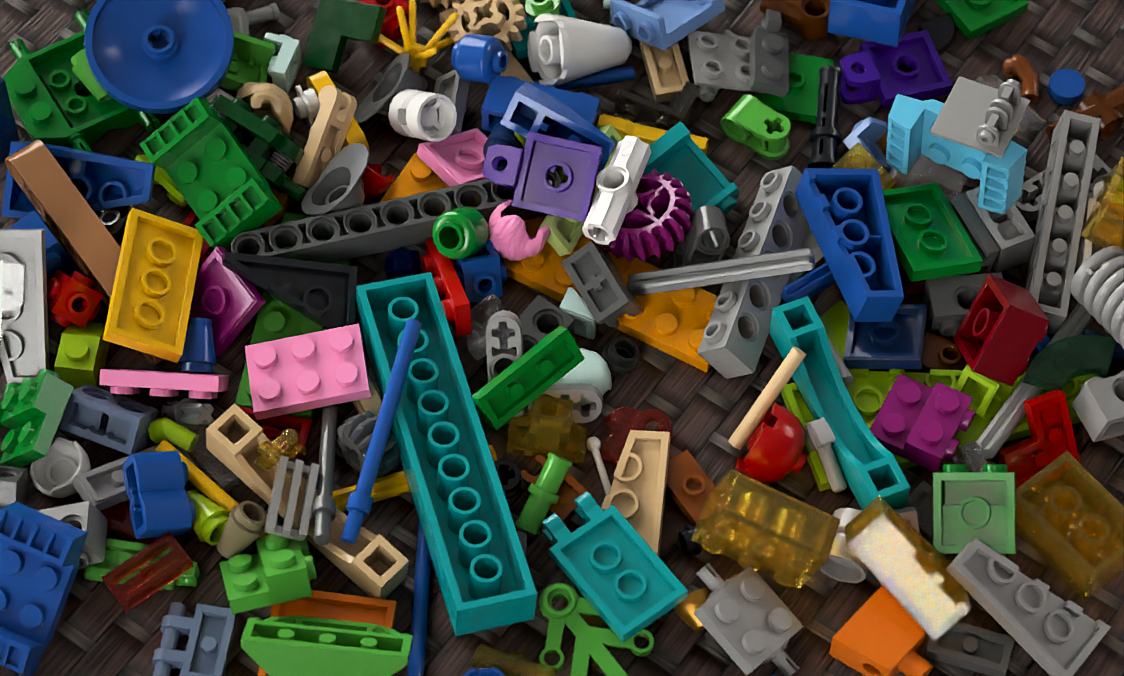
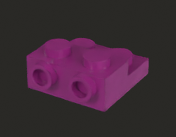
[870,373,976,473]

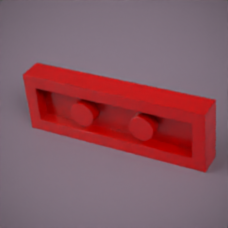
[421,238,471,337]

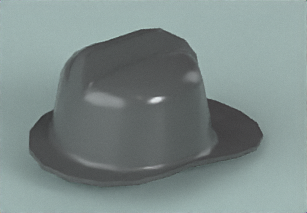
[354,52,428,124]
[301,143,369,216]

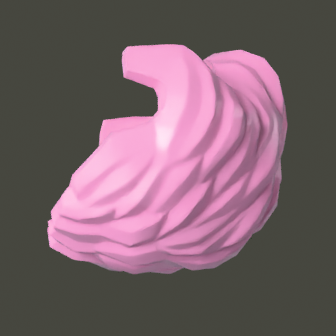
[488,200,551,261]

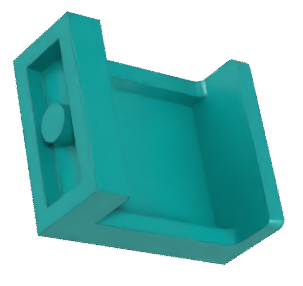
[644,121,739,215]

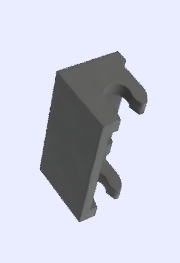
[561,241,643,328]

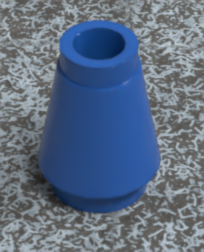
[178,318,217,374]

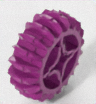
[601,169,694,263]

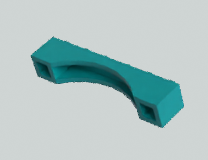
[769,296,910,517]

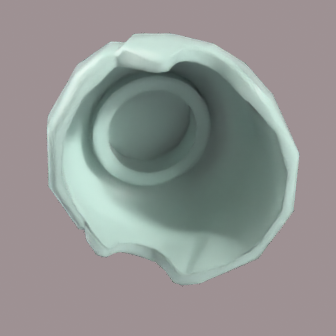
[555,348,612,406]

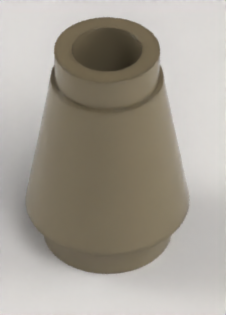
[217,501,267,559]

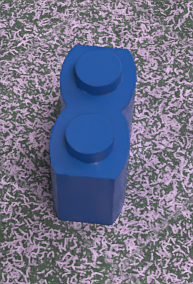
[123,451,195,539]

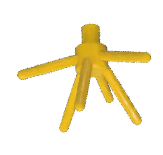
[378,0,458,74]

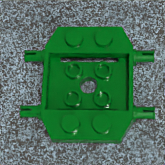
[2,9,161,152]

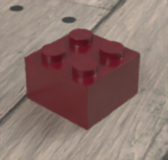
[953,274,1050,387]

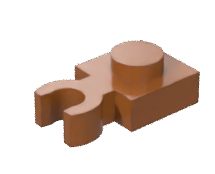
[520,454,591,524]

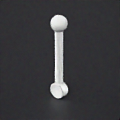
[586,437,611,495]

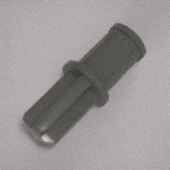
[161,398,214,429]

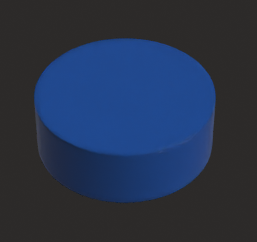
[1047,69,1085,105]

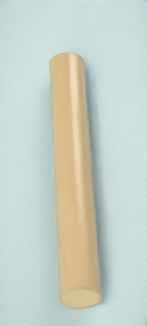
[728,346,806,450]

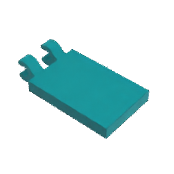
[542,491,688,643]

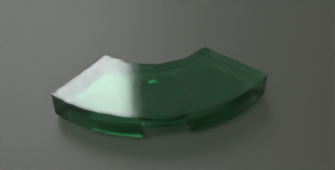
[1023,335,1116,391]

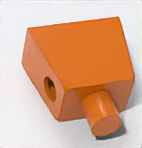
[829,585,933,676]

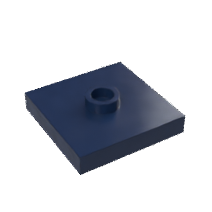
[843,304,928,369]

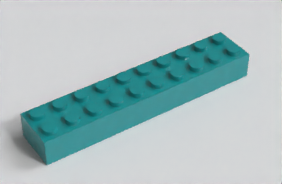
[356,272,537,636]

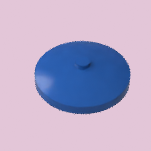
[84,0,234,114]

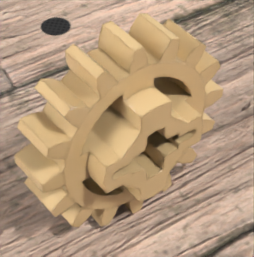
[448,0,527,52]

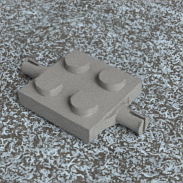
[693,563,804,676]

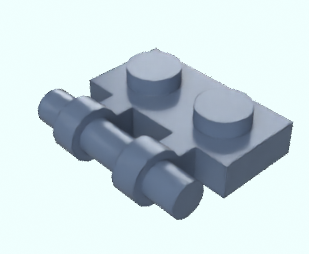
[152,602,238,676]

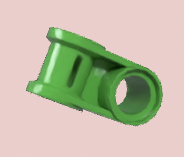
[720,94,791,160]

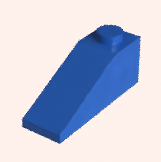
[500,82,617,172]

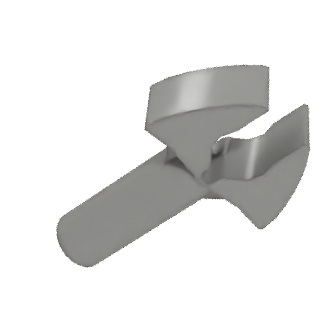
[805,417,847,493]

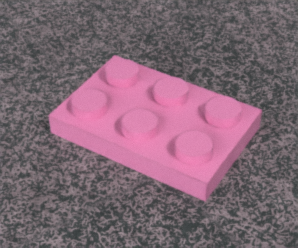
[245,323,372,420]
[99,368,229,399]

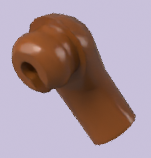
[1002,55,1039,104]

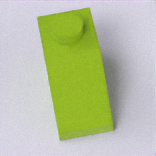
[54,322,110,390]

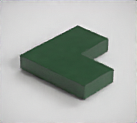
[302,0,387,74]

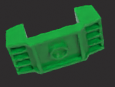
[140,97,283,252]

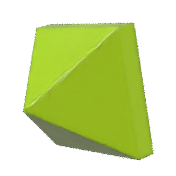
[954,364,1001,418]

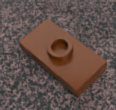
[666,450,732,527]

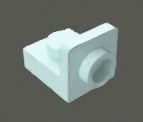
[263,33,302,95]

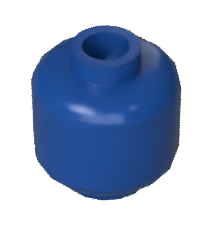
[451,33,509,84]

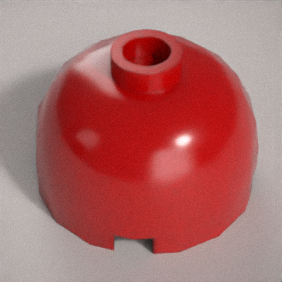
[735,402,809,483]

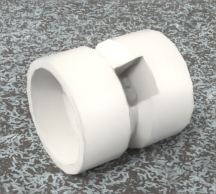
[388,89,457,142]

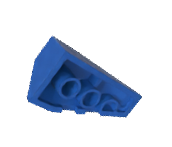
[1,141,156,220]

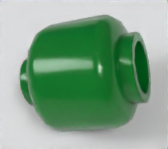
[432,207,489,260]

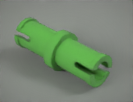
[515,452,573,535]

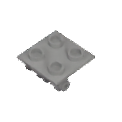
[687,31,764,102]
[930,76,1030,158]

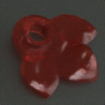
[602,407,673,463]

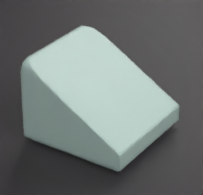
[559,287,596,339]

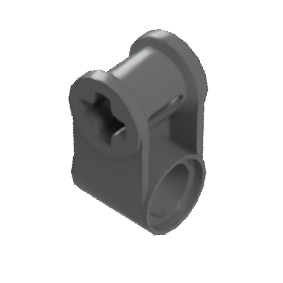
[673,205,730,268]

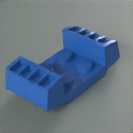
[0,501,88,676]

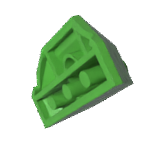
[241,615,413,676]

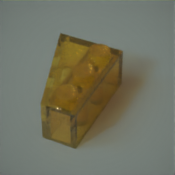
[844,496,971,641]

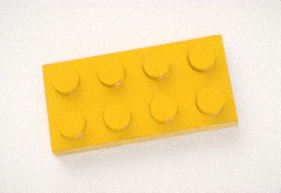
[103,208,203,363]

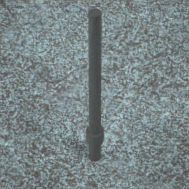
[311,404,338,545]

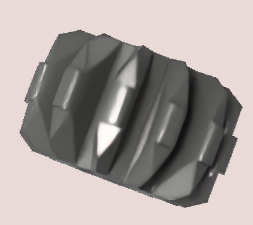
[336,411,400,478]

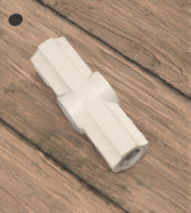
[582,136,651,245]

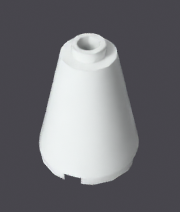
[528,13,632,86]

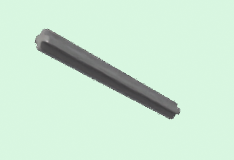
[975,303,1094,459]

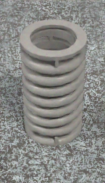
[1071,246,1124,349]

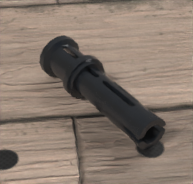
[807,66,842,168]

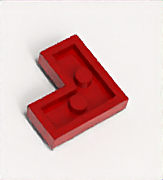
[997,389,1081,488]

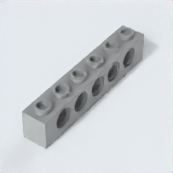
[1025,110,1101,335]
[697,165,808,379]

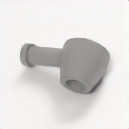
[227,3,280,36]

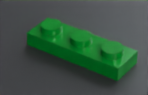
[471,326,585,430]

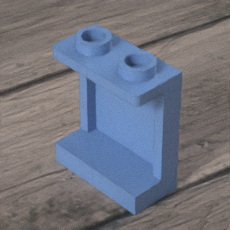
[610,0,725,50]

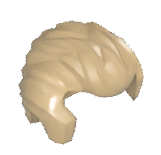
[237,82,294,134]

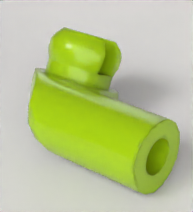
[148,417,199,452]

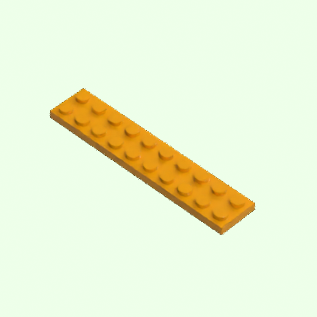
[380,152,718,373]

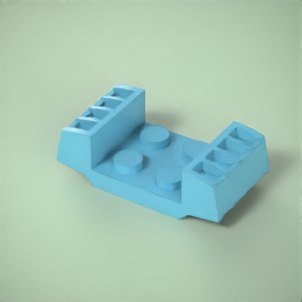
[886,94,1028,214]

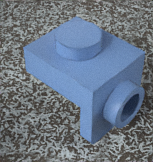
[843,117,894,179]

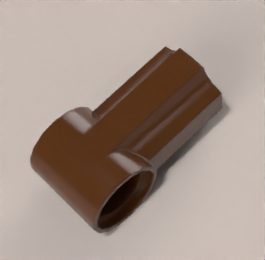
[760,0,830,40]

